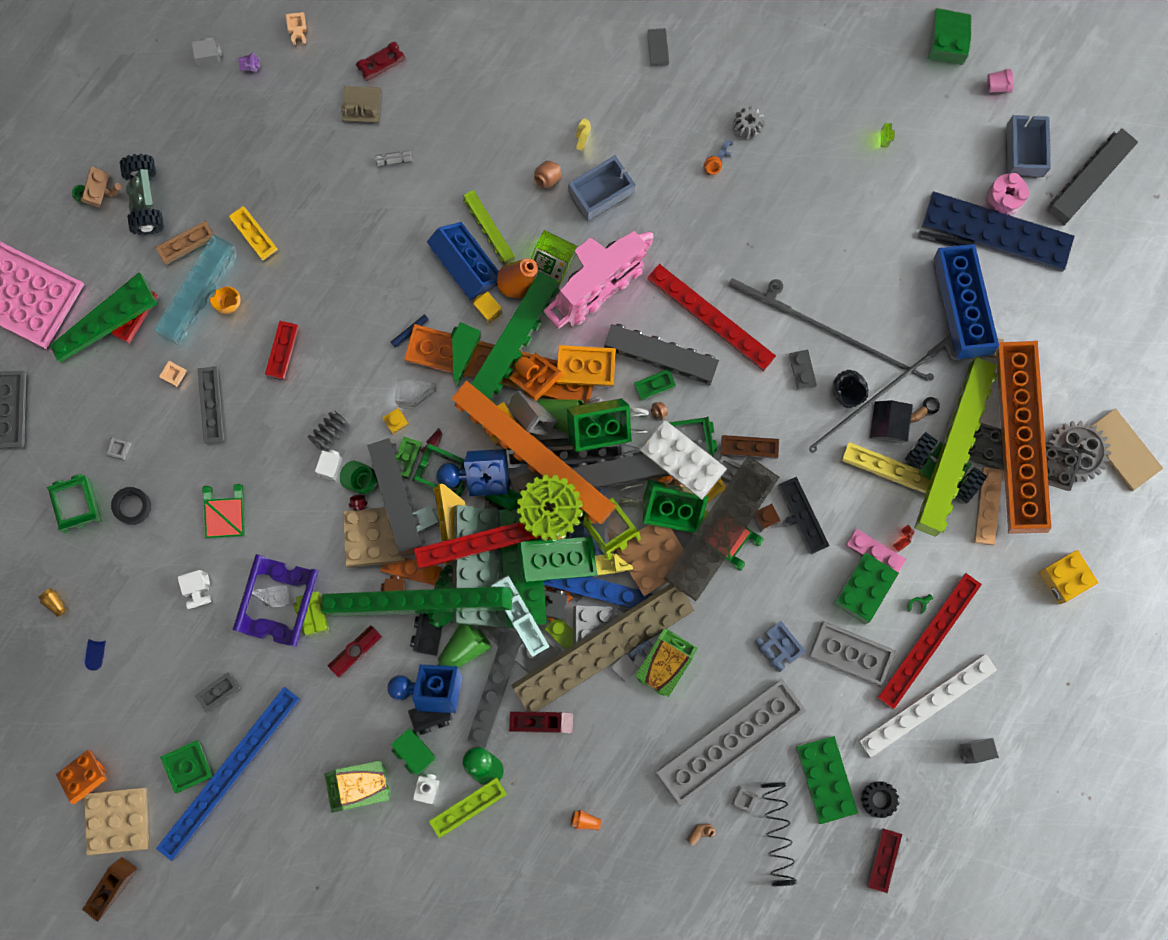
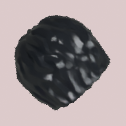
[832,370,869,408]

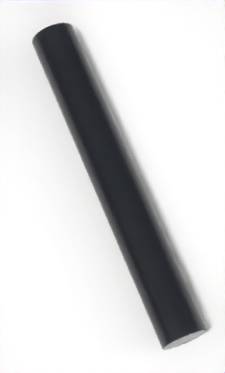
[918,230,975,246]

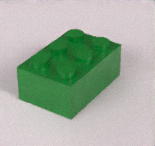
[567,398,632,452]
[833,552,899,625]

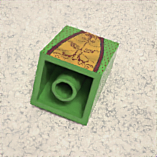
[635,629,697,697]
[324,761,390,813]

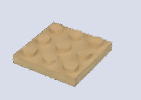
[343,507,405,568]
[84,788,150,855]

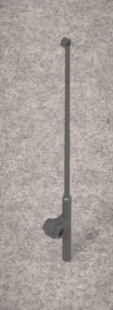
[729,278,934,381]
[809,334,961,453]

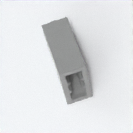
[507,391,558,436]

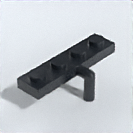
[778,476,830,555]

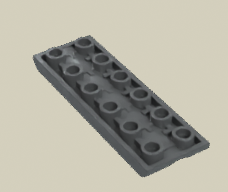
[968,423,1082,491]

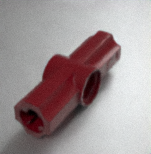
[327,625,383,678]

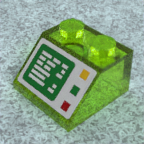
[531,230,578,285]

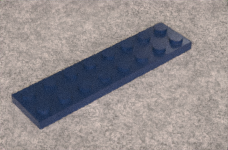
[922,191,1075,271]

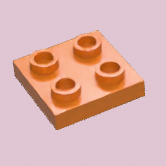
[509,352,563,401]
[56,749,107,805]

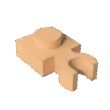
[286,12,307,46]

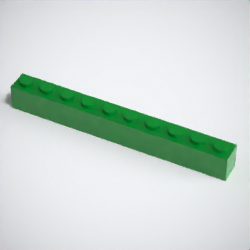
[321,586,513,617]

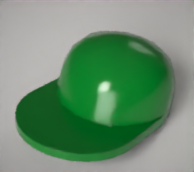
[339,460,378,494]
[462,747,504,785]

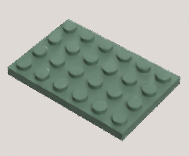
[453,505,516,629]

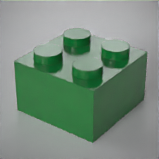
[391,728,438,775]

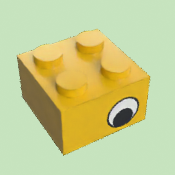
[1038,550,1099,605]

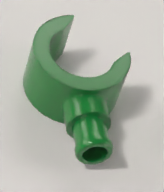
[907,594,933,614]

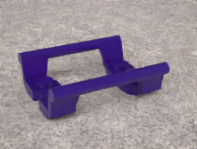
[232,554,319,647]

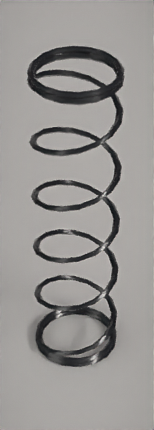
[761,782,797,887]

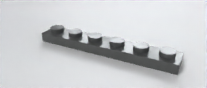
[467,628,522,748]

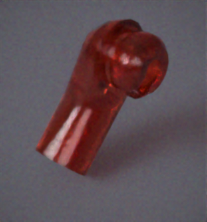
[893,525,915,552]

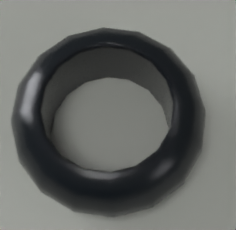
[923,397,940,414]

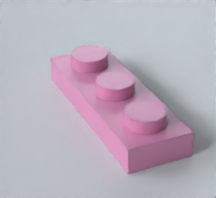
[846,529,906,572]

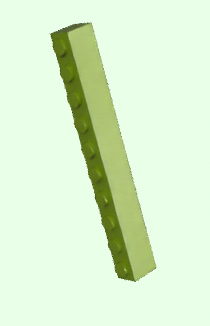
[914,357,997,537]

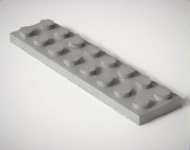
[656,679,806,805]

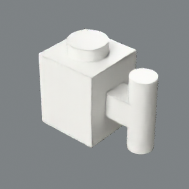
[177,570,211,610]

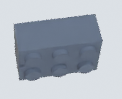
[1007,115,1051,177]
[568,155,636,221]

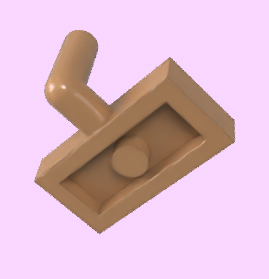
[81,166,122,208]

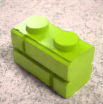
[293,591,329,637]

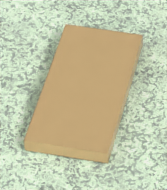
[1090,408,1164,491]

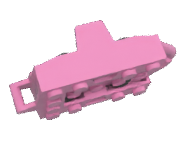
[543,231,653,329]

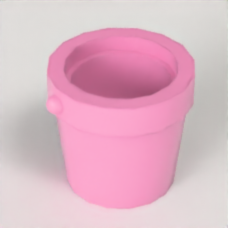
[987,69,1013,93]

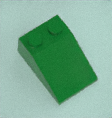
[927,8,971,65]

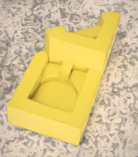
[575,118,591,151]
[595,553,633,576]

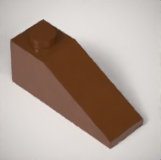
[82,857,137,922]

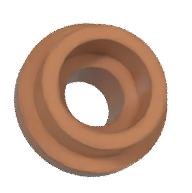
[651,402,668,421]

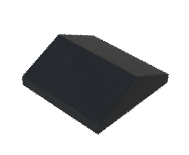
[870,400,913,442]

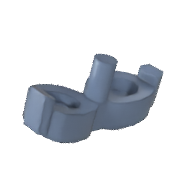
[718,140,734,164]
[629,640,653,661]

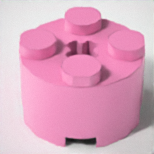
[986,173,1029,215]

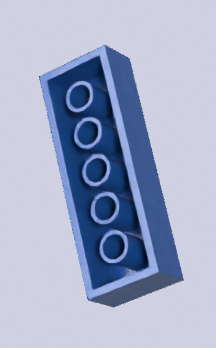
[933,244,999,359]

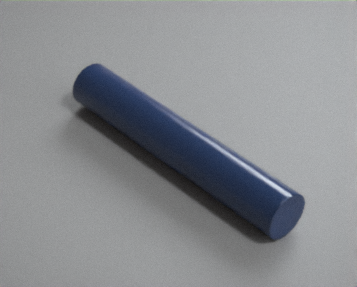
[390,314,429,347]

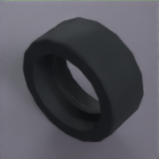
[111,487,151,525]

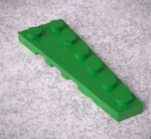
[50,272,158,363]

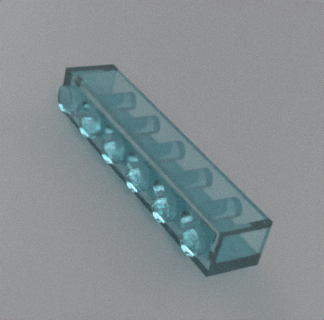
[154,234,237,345]

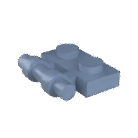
[755,621,806,672]

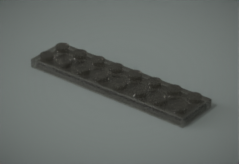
[664,455,780,601]

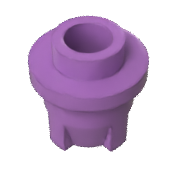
[238,53,260,72]

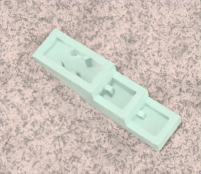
[491,575,549,657]

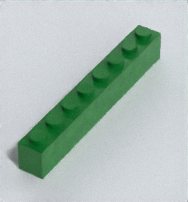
[472,272,560,402]

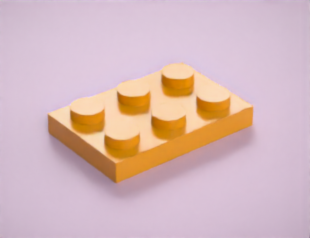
[556,345,616,387]

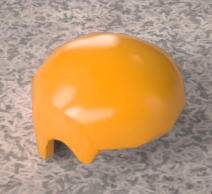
[209,286,241,315]

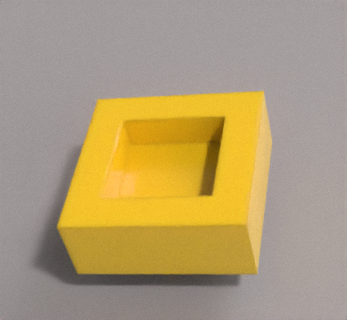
[382,408,409,434]

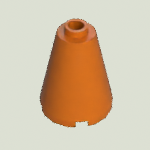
[497,258,538,299]

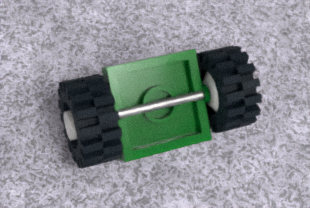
[905,432,987,504]

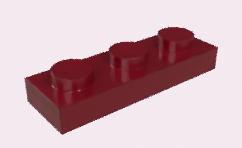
[867,828,903,893]

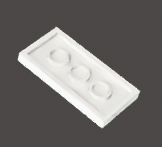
[641,420,727,500]

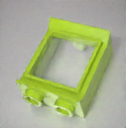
[582,497,641,561]

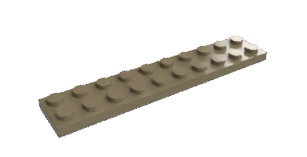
[511,579,695,712]

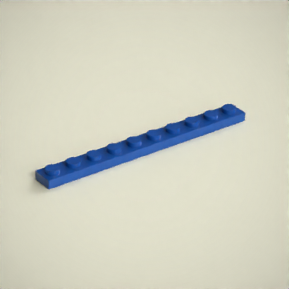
[156,687,300,861]

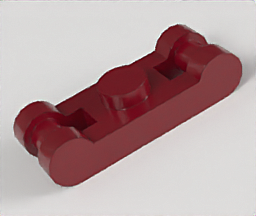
[356,41,406,81]

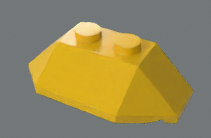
[434,484,465,565]

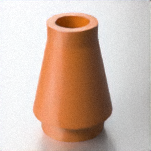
[570,809,601,830]

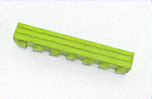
[463,190,515,264]

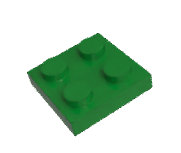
[160,740,213,794]

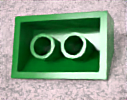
[643,480,709,534]

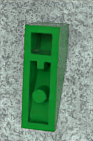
[451,322,482,386]

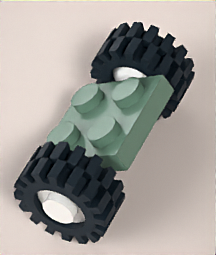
[119,154,164,235]

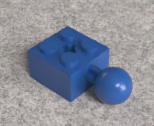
[436,449,510,496]
[387,665,463,713]

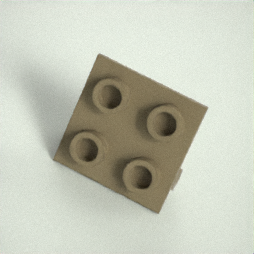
[341,86,381,123]

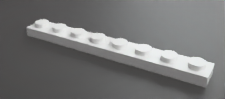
[858,654,997,758]

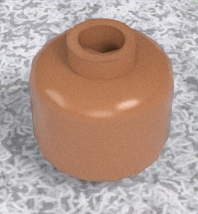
[534,161,561,188]

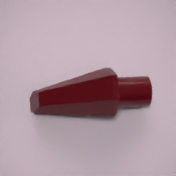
[421,428,443,453]

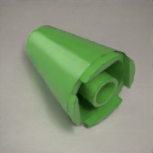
[537,399,585,436]
[438,624,491,668]

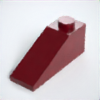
[509,712,573,733]

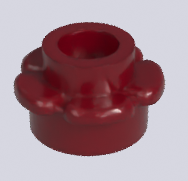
[348,495,368,511]

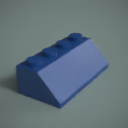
[427,222,498,300]

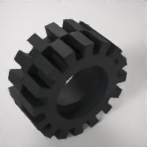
[861,782,899,818]

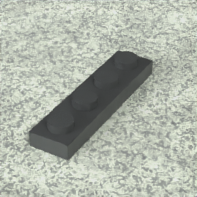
[198,366,224,444]

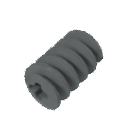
[307,411,350,451]

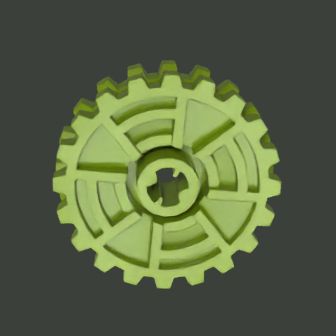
[517,475,583,541]

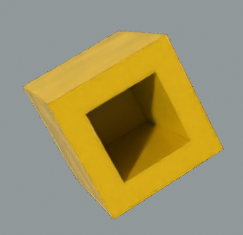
[473,291,503,325]

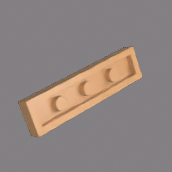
[974,467,1003,546]

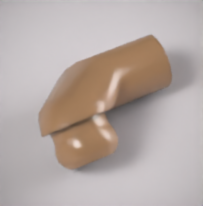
[911,406,928,423]
[687,824,716,846]

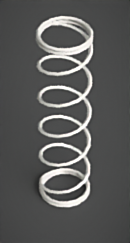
[619,408,649,506]

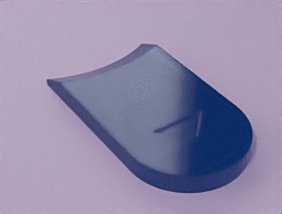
[85,639,106,671]

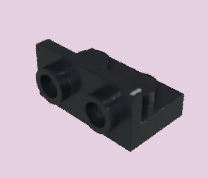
[410,613,443,656]
[408,708,453,736]

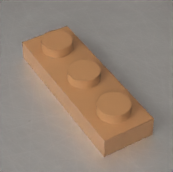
[155,221,216,265]

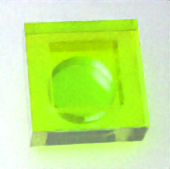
[881,123,895,148]

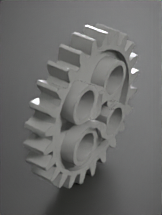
[1048,420,1111,482]

